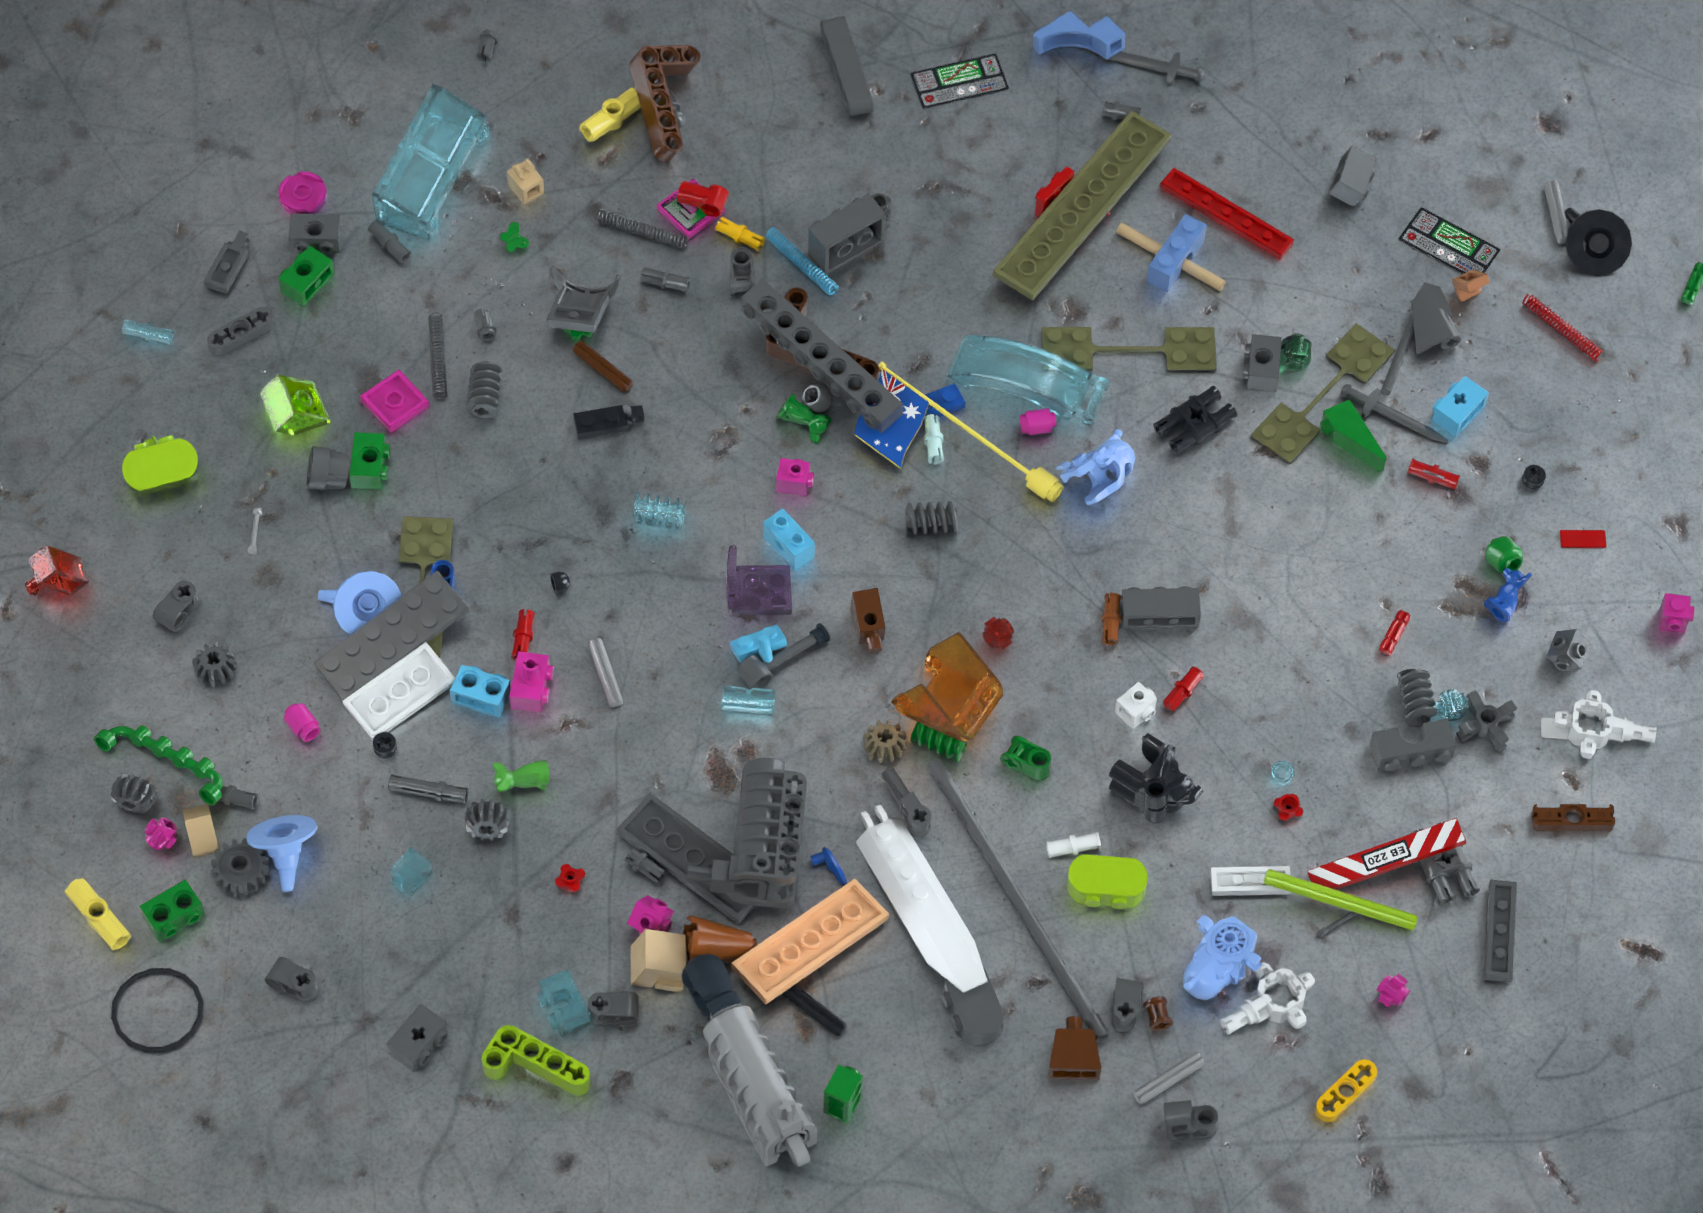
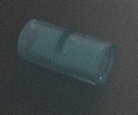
[721,686,775,716]

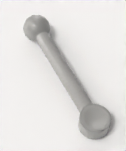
[247,507,262,556]

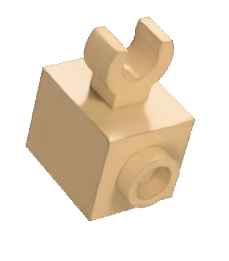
[507,159,544,204]

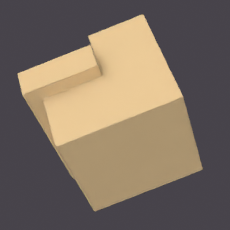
[631,929,686,992]

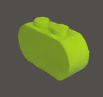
[122,435,198,491]
[1067,854,1148,909]

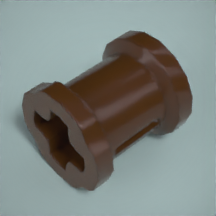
[1143,996,1173,1031]

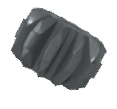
[192,642,237,687]
[110,774,157,814]
[465,799,509,841]

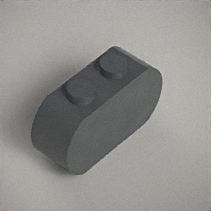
[941,967,1004,1045]

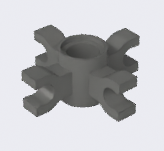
[1456,690,1517,752]

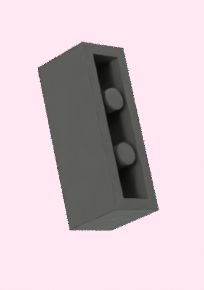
[1120,586,1201,629]

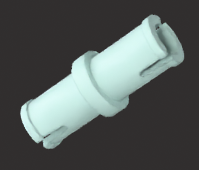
[923,414,944,464]

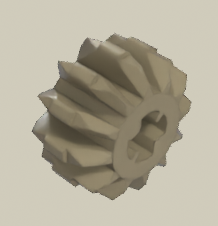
[863,719,907,764]

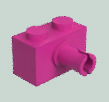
[509,651,554,713]

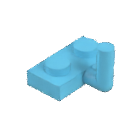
[730,624,788,664]

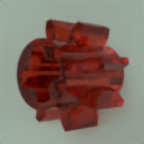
[982,617,1014,650]

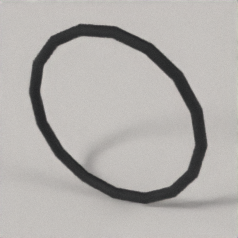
[111,968,204,1052]

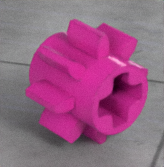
[144,817,178,850]
[1376,974,1410,1008]

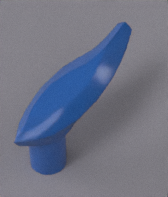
[810,847,847,886]

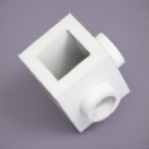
[1115,682,1157,729]

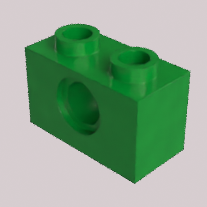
[278,246,335,307]
[349,432,390,490]

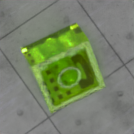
[260,374,331,435]

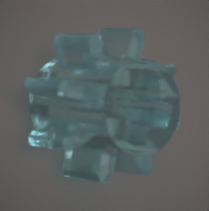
[1435,689,1469,721]

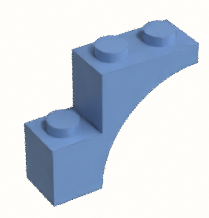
[1034,11,1125,60]

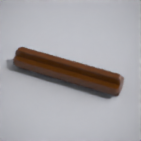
[573,340,633,392]

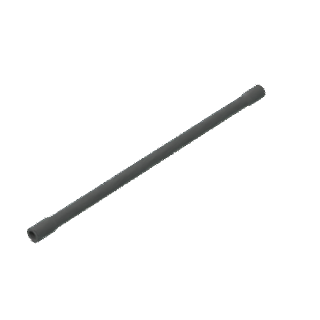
[927,757,1110,1042]

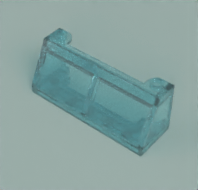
[372,84,490,241]

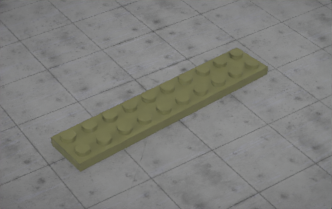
[993,111,1171,301]

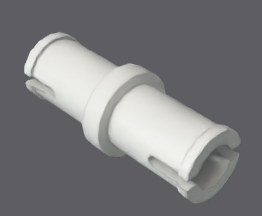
[1046,832,1101,858]

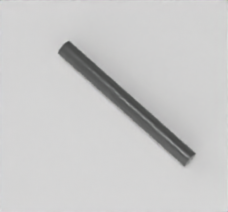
[1381,313,1414,396]

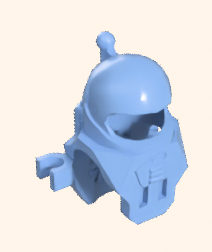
[1056,429,1135,505]
[1183,915,1262,1001]

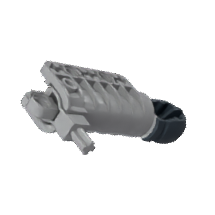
[682,953,817,1167]

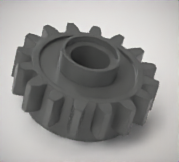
[211,838,270,896]

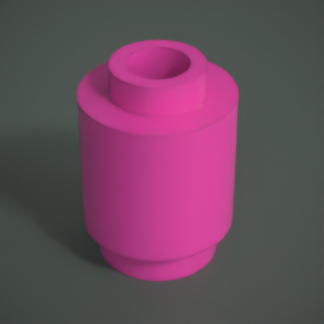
[1019,408,1057,436]
[283,703,321,742]

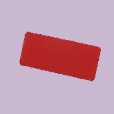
[1560,530,1607,548]

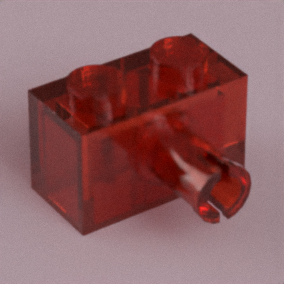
[25,545,89,596]

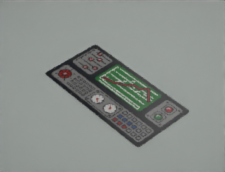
[910,53,1009,109]
[1398,207,1501,274]

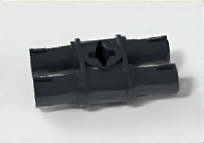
[1153,386,1237,455]

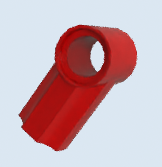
[677,181,729,217]

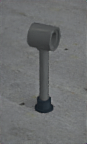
[737,623,830,692]

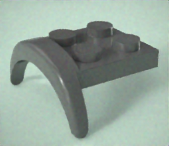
[546,266,620,333]

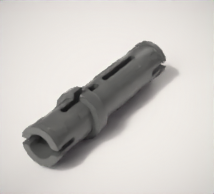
[388,774,469,804]

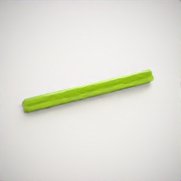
[1264,869,1417,930]

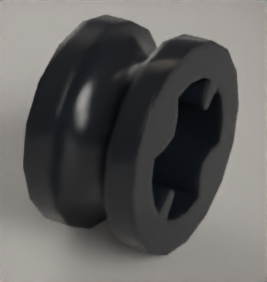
[1522,465,1546,489]
[373,732,397,759]

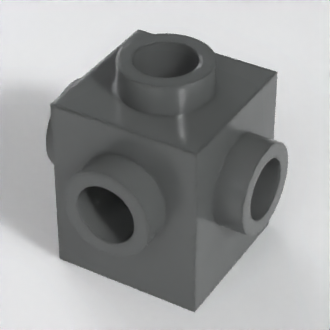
[1547,629,1590,671]

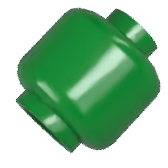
[1485,536,1523,574]

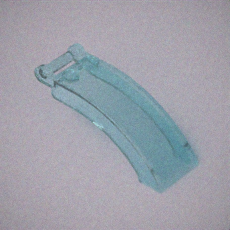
[947,335,1110,425]

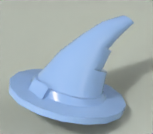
[318,571,402,635]
[246,815,317,892]

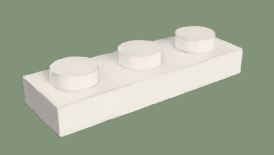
[1210,866,1291,896]

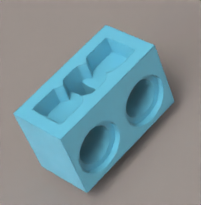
[450,665,511,718]

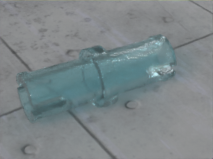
[122,319,175,345]

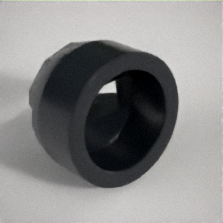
[550,572,570,593]

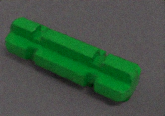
[1681,262,1703,305]

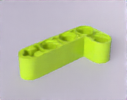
[482,1025,591,1096]

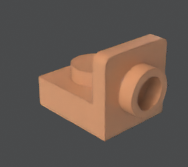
[1452,269,1490,301]

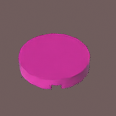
[278,171,328,214]

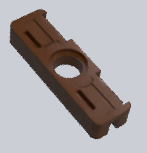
[1531,804,1615,831]

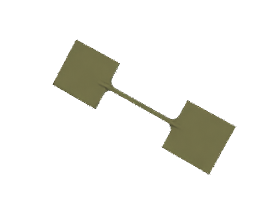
[1251,323,1395,463]
[1042,327,1217,371]
[398,516,454,658]

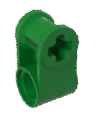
[1000,735,1051,780]

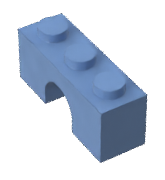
[1147,214,1207,293]

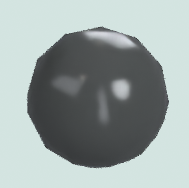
[802,383,833,414]

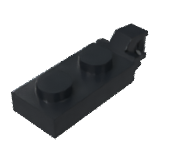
[573,405,644,439]

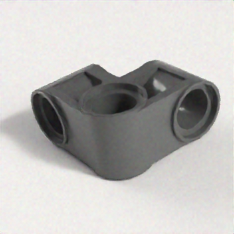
[1164,1100,1218,1142]

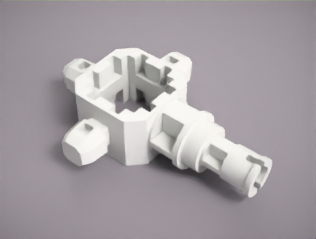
[1553,690,1657,759]
[1220,962,1315,1035]

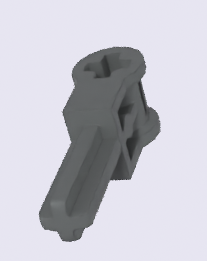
[881,768,931,838]

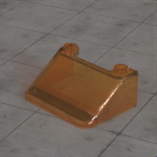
[891,632,1003,742]

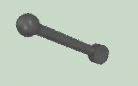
[1317,912,1362,938]

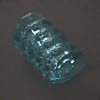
[633,492,687,530]

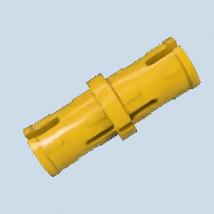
[716,217,765,252]

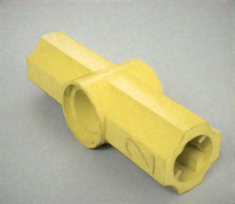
[580,87,641,142]
[65,878,131,951]

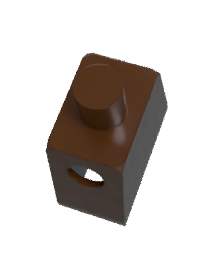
[850,588,885,654]
[1048,1016,1101,1080]

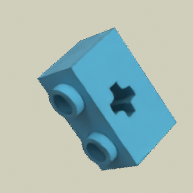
[1432,376,1489,437]
[763,508,815,571]

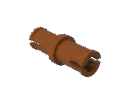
[1101,592,1122,646]

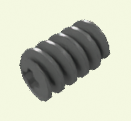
[466,361,502,419]
[905,501,957,535]
[1397,669,1437,727]

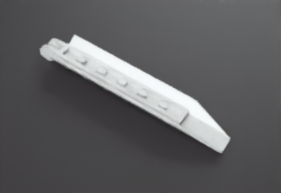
[856,804,987,992]

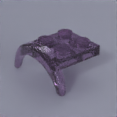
[726,545,792,616]

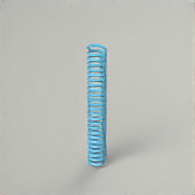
[766,227,839,295]

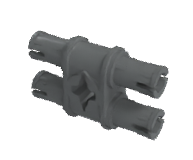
[1410,821,1480,905]

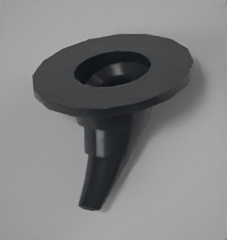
[1565,207,1632,276]

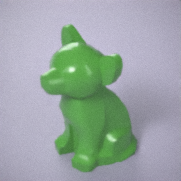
[492,760,550,792]

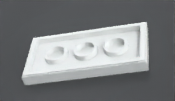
[342,642,455,741]

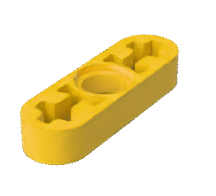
[1315,1059,1377,1122]

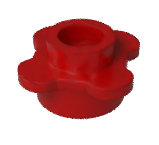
[1274,794,1303,821]
[555,864,585,892]

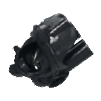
[1109,733,1203,823]

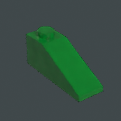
[1320,399,1387,472]

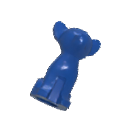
[1484,567,1532,623]

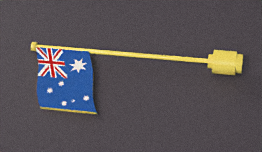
[854,362,1064,502]

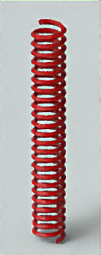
[1522,294,1603,362]

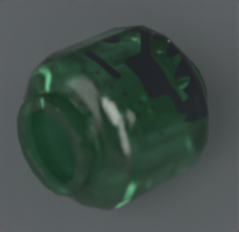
[1280,333,1313,372]

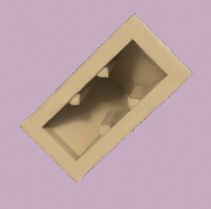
[182,804,219,858]

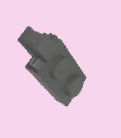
[204,230,250,294]

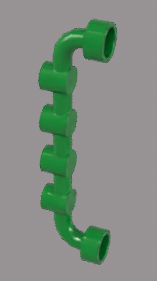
[94,725,223,806]

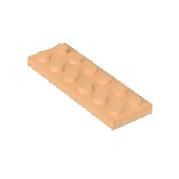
[731,879,889,1005]

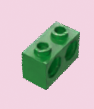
[139,879,205,941]
[823,1064,863,1124]

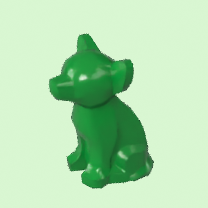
[775,394,832,443]

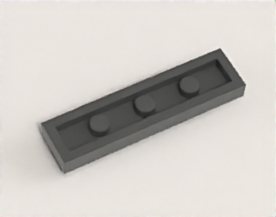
[1484,879,1517,982]

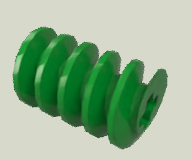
[910,714,968,763]

